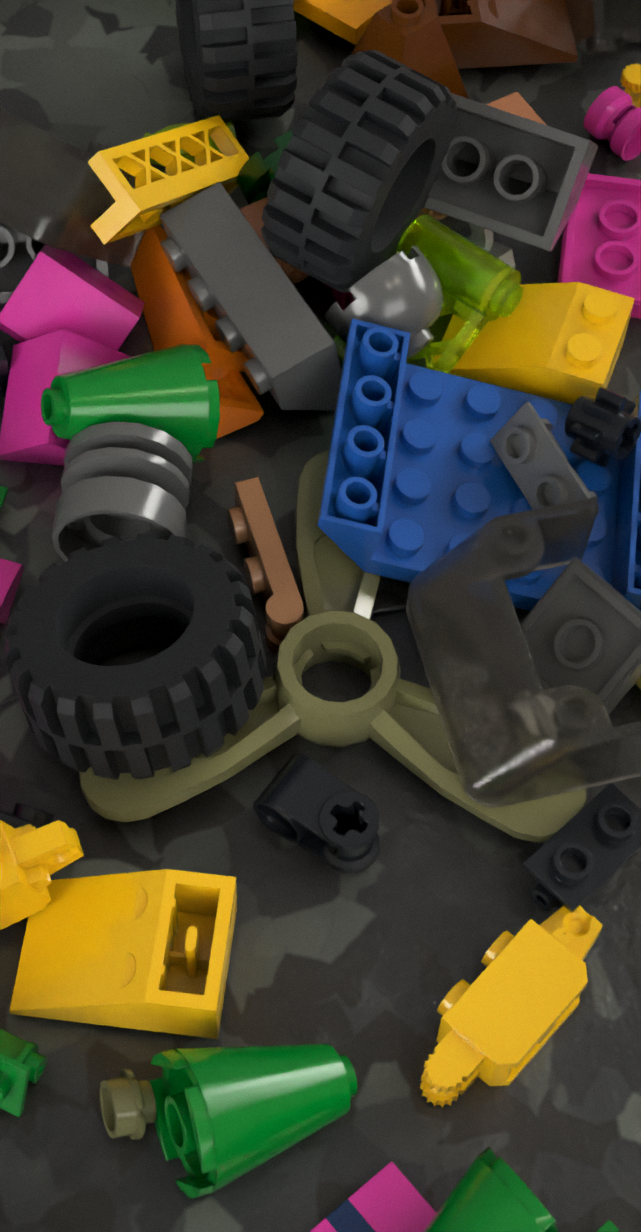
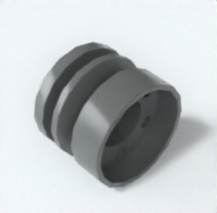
[52,421,193,562]

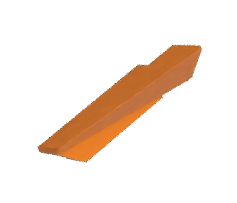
[122,224,264,439]

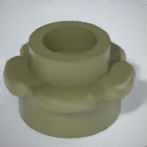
[100,1068,156,1140]

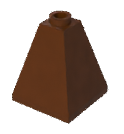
[351,0,469,99]

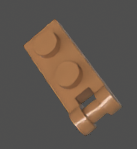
[227,477,304,654]

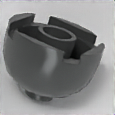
[324,246,443,359]

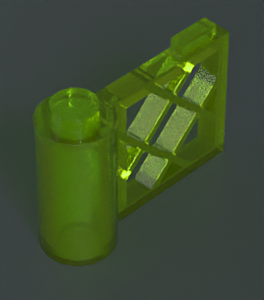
[333,214,523,374]

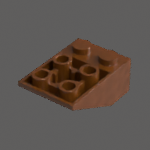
[422,0,578,69]

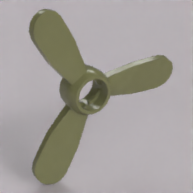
[79,451,587,843]

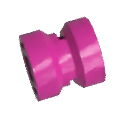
[583,86,641,161]

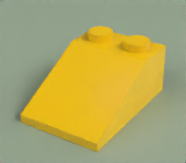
[430,282,635,404]

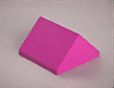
[0,238,145,351]
[0,329,130,466]

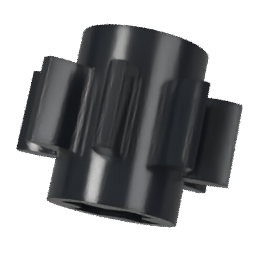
[565,387,641,468]

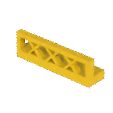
[88,115,249,245]

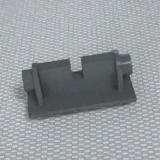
[490,402,599,538]

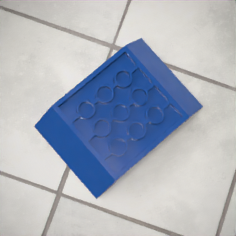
[317,318,641,611]

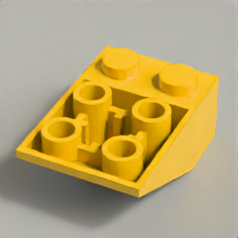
[9,869,237,1039]

